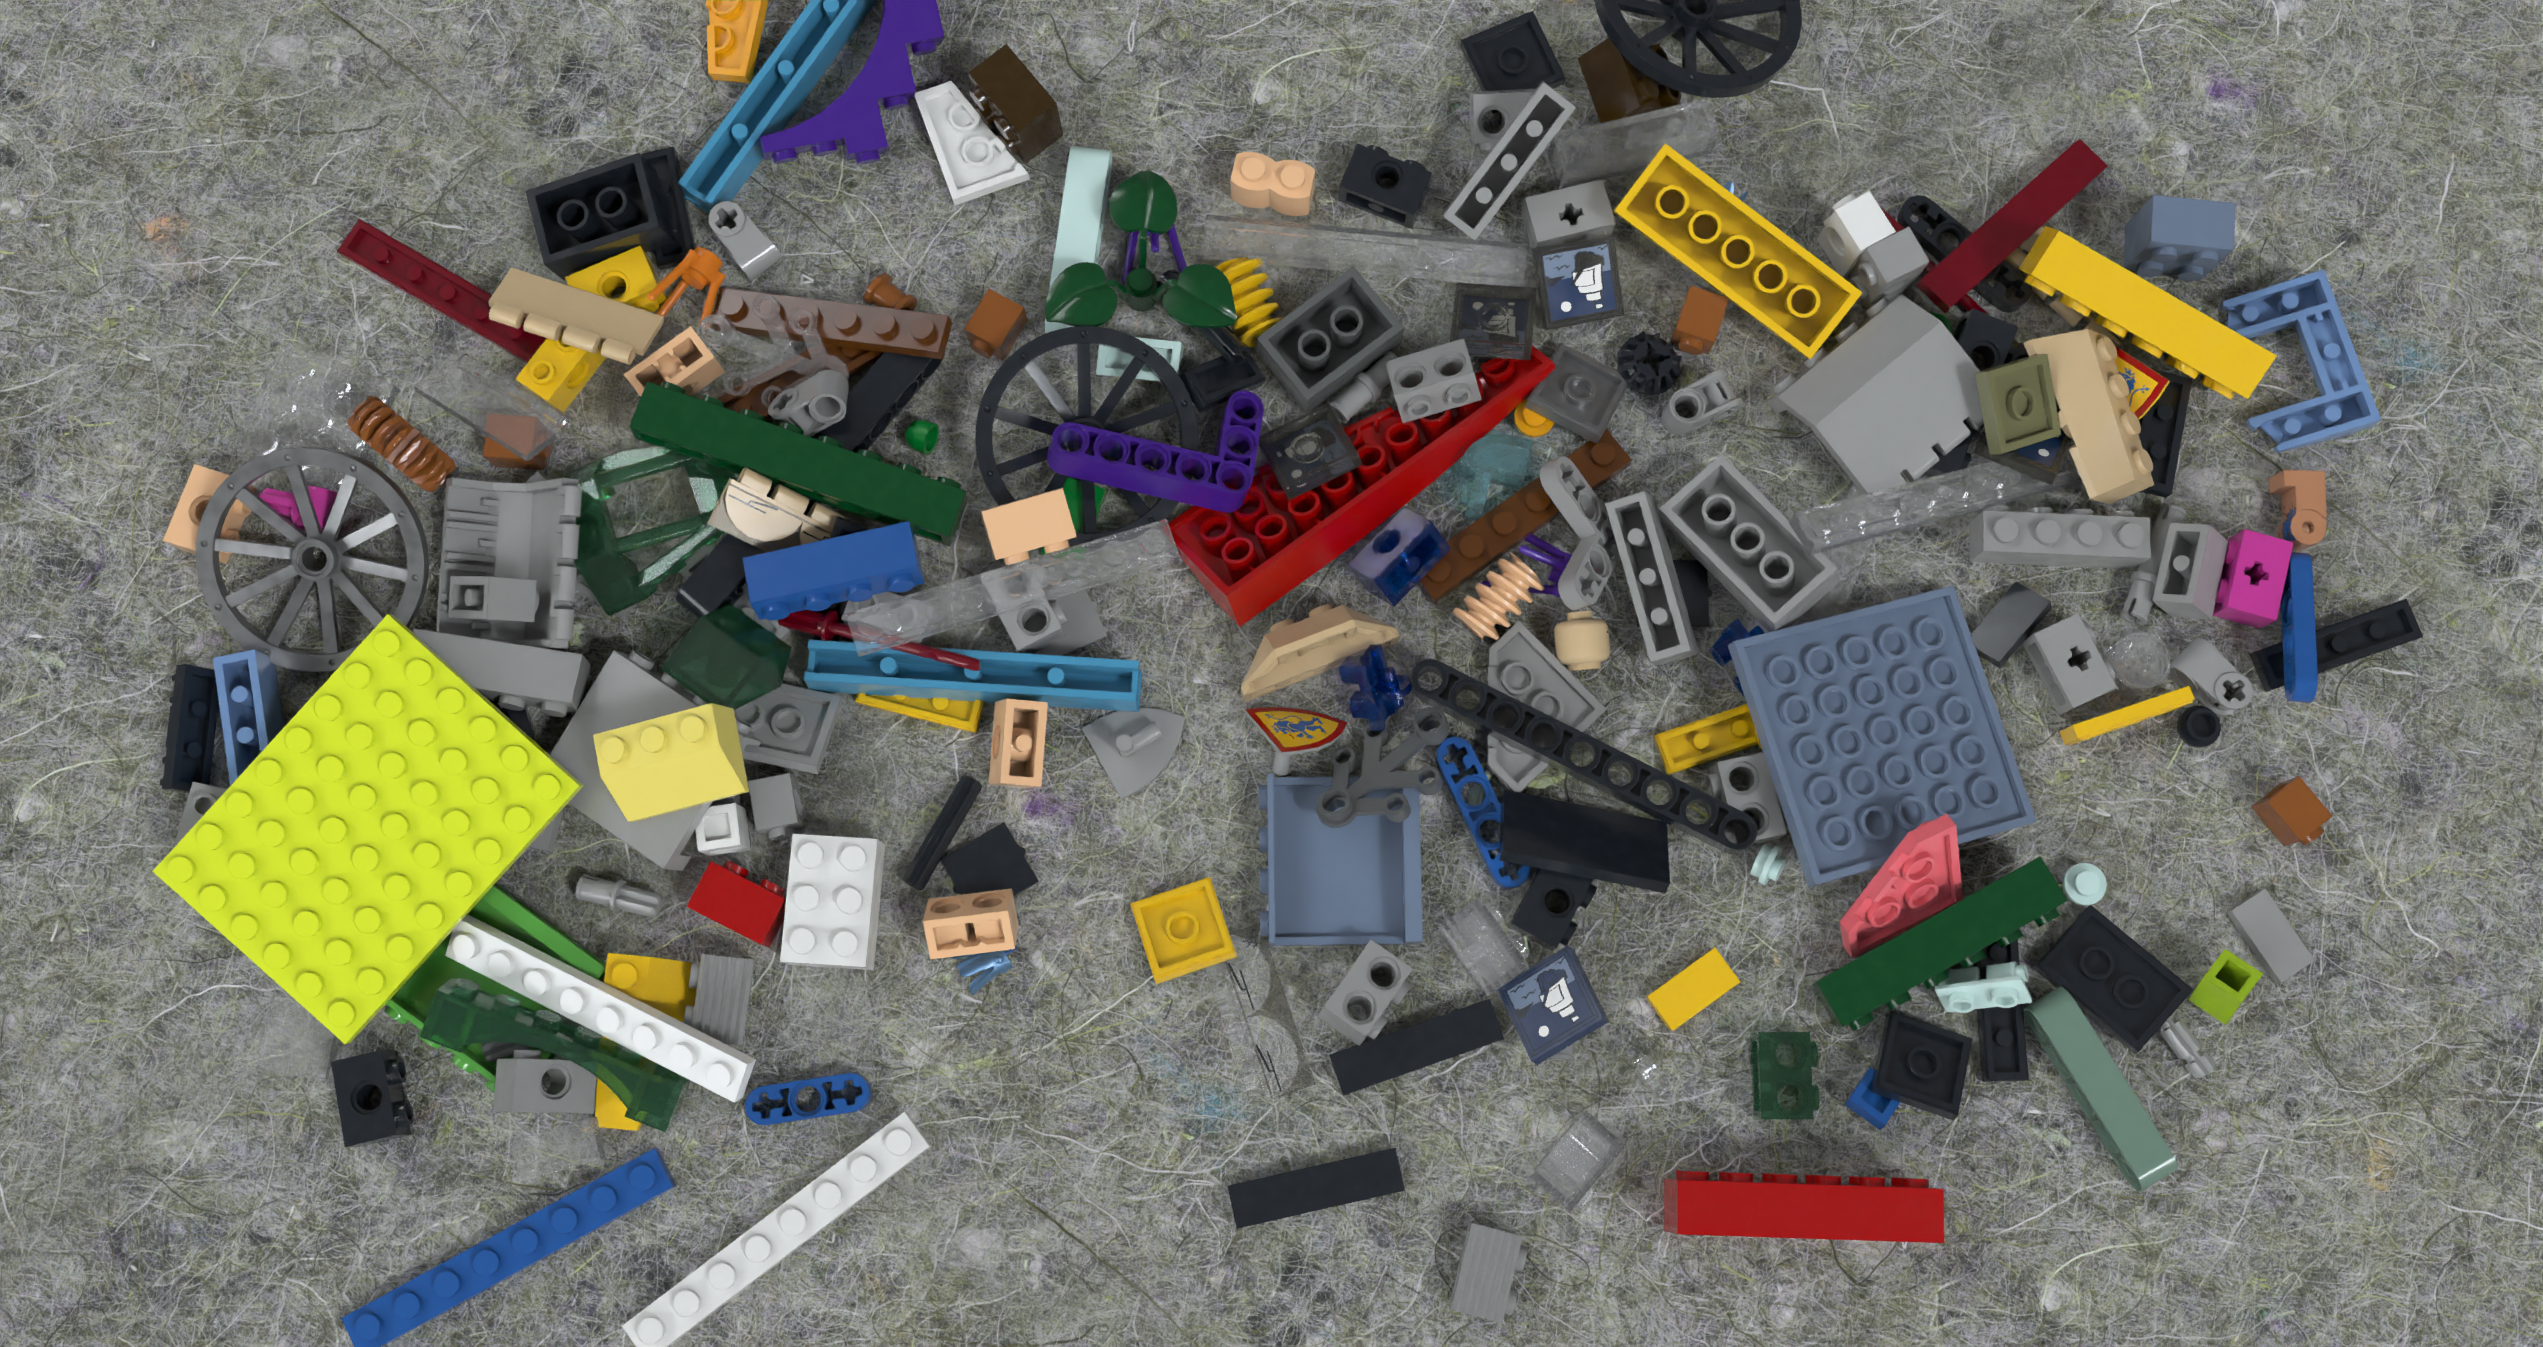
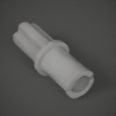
[575,873,663,918]

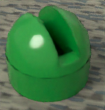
[904,420,939,455]

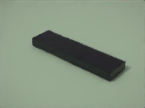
[2249,599,2423,693]
[1973,939,2029,1082]
[1329,999,1504,1096]
[1228,1148,1405,1229]

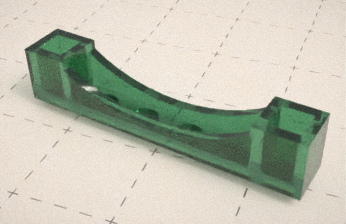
[420,978,691,1132]

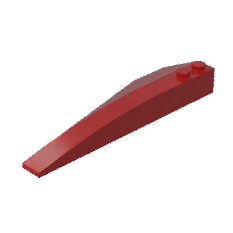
[1160,343,1555,627]

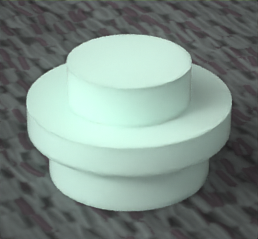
[1750,844,1787,886]
[2062,863,2107,906]

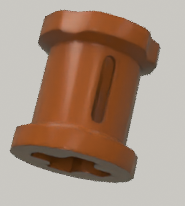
[863,273,918,311]

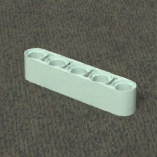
[1045,146,1112,333]

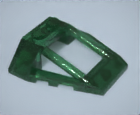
[564,446,737,616]

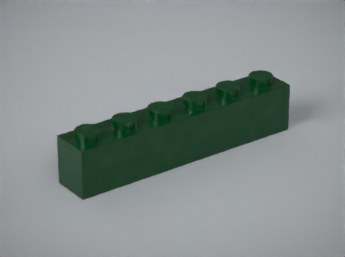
[1812,856,2068,1032]

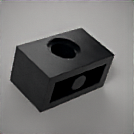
[1338,144,1432,229]
[1508,868,1597,951]
[331,1050,414,1147]

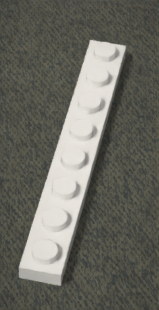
[445,914,756,1103]
[622,1112,932,1347]

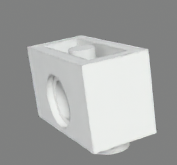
[1817,191,1896,278]

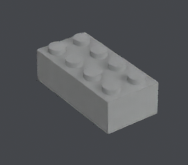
[1659,454,1838,632]

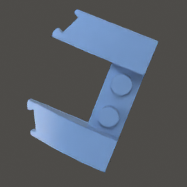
[2221,269,2381,453]

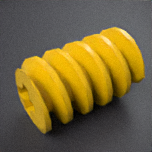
[1216,257,1283,348]

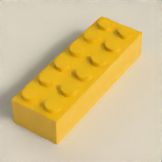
[1613,143,1863,359]
[2019,226,2277,400]

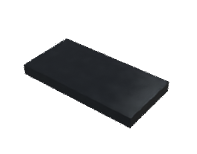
[1500,790,1670,893]

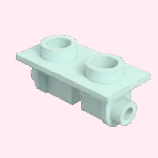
[1935,961,2032,1013]

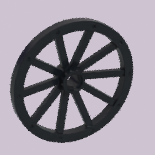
[1594,0,1802,98]
[975,326,1199,550]

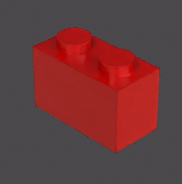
[686,859,786,948]

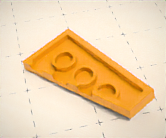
[706,0,769,83]

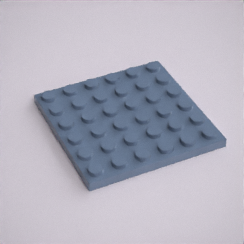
[1728,585,2037,888]

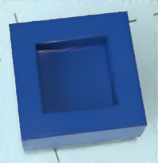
[1844,1067,1900,1130]

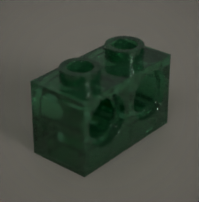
[1750,1032,1820,1120]

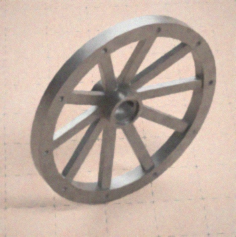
[195,447,429,672]

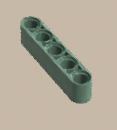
[2023,986,2178,1192]

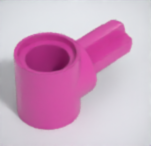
[258,486,337,533]

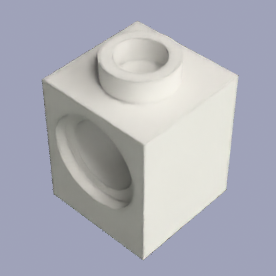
[695,803,751,856]

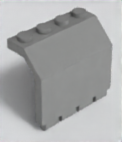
[1766,294,1984,505]
[436,477,582,649]

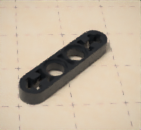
[1897,195,2032,313]

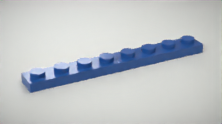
[341,1148,677,1347]

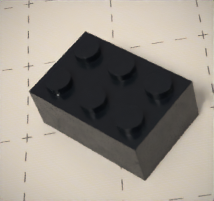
[525,153,676,280]

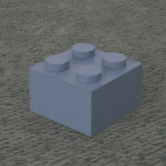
[2123,195,2236,281]

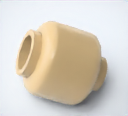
[1554,611,1610,671]

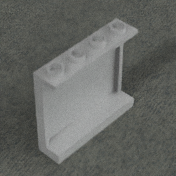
[550,650,762,871]

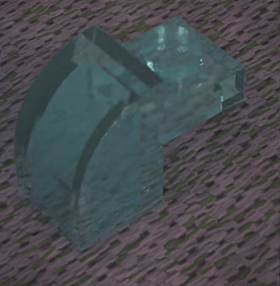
[1457,434,1533,520]

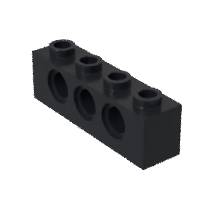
[1924,308,2018,483]

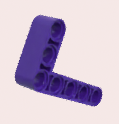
[1047,390,1264,512]

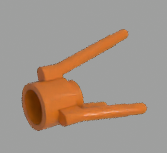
[647,247,726,330]

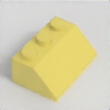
[593,703,749,822]

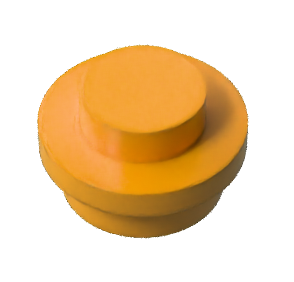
[1514,398,1554,438]

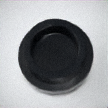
[2177,706,2221,748]

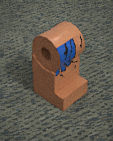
[2269,470,2327,552]

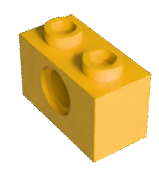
[565,245,667,312]
[515,330,607,416]

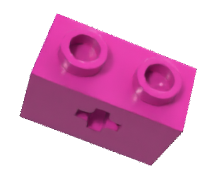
[2212,529,2294,629]

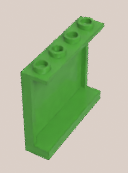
[384,883,606,1093]

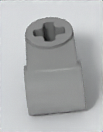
[708,201,783,282]
[1661,368,1745,435]
[768,370,849,438]
[2166,638,2253,716]

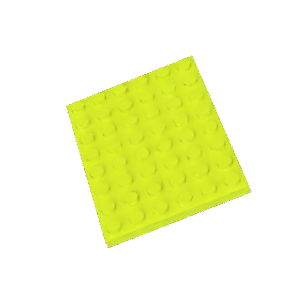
[152,614,584,1044]

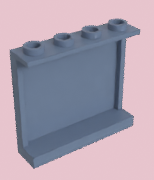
[1259,774,1423,946]

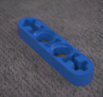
[2281,552,2318,703]
[1435,737,1530,889]

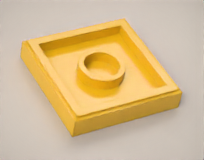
[1130,877,1237,984]

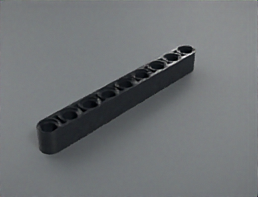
[676,352,945,627]
[1411,659,1758,855]

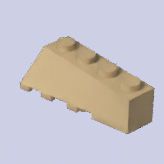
[2023,329,2154,504]

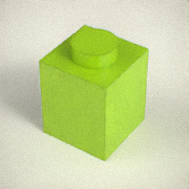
[2188,949,2263,1025]

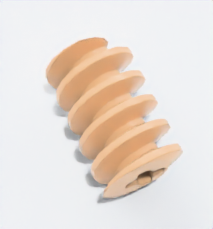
[1453,552,1544,641]

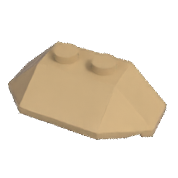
[1241,604,1400,703]

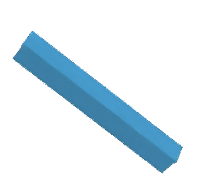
[678,0,877,214]
[804,640,1142,712]

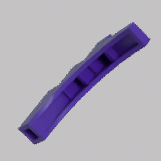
[760,0,945,165]

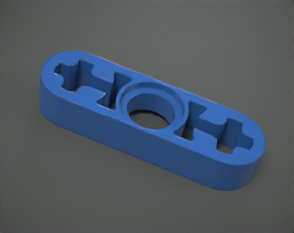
[745,1073,872,1125]

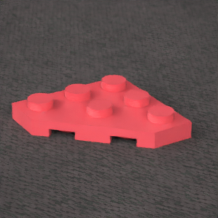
[1839,814,1963,958]

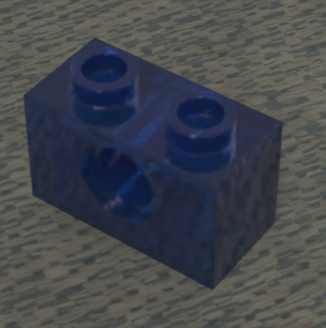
[1348,507,1451,607]

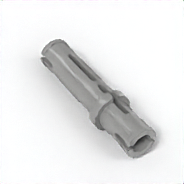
[2120,503,2187,625]

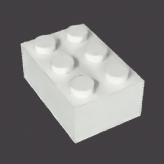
[780,834,885,970]

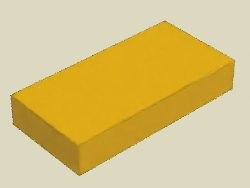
[1645,947,1740,1032]

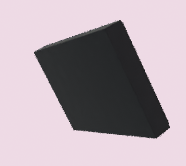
[2033,905,2194,1054]

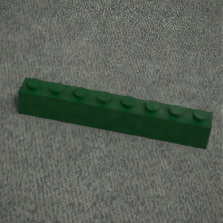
[629,381,967,547]

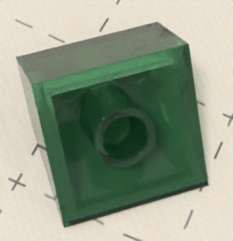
[662,604,792,710]

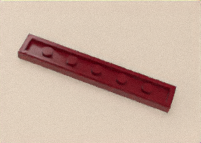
[1916,138,2108,314]
[337,219,547,363]

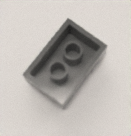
[1257,266,1404,415]

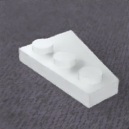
[915,81,1030,205]

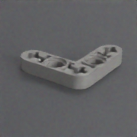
[1540,456,1620,610]

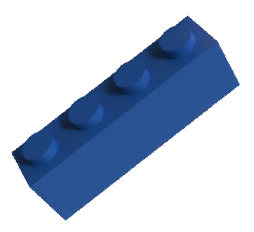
[743,521,925,620]

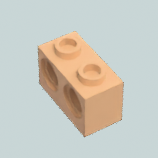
[923,888,1019,959]

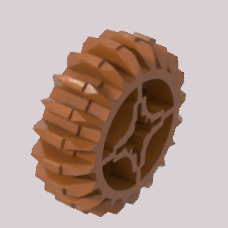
[347,396,456,492]

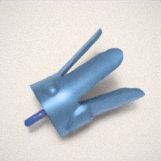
[951,946,1017,996]

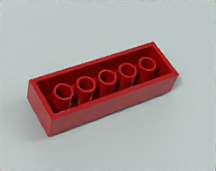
[1664,1170,1944,1243]

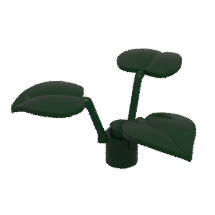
[1045,171,1237,328]

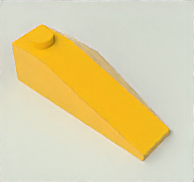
[594,953,697,1131]

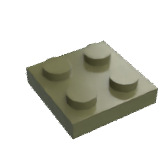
[1975,354,2061,455]

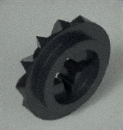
[1618,331,1682,395]

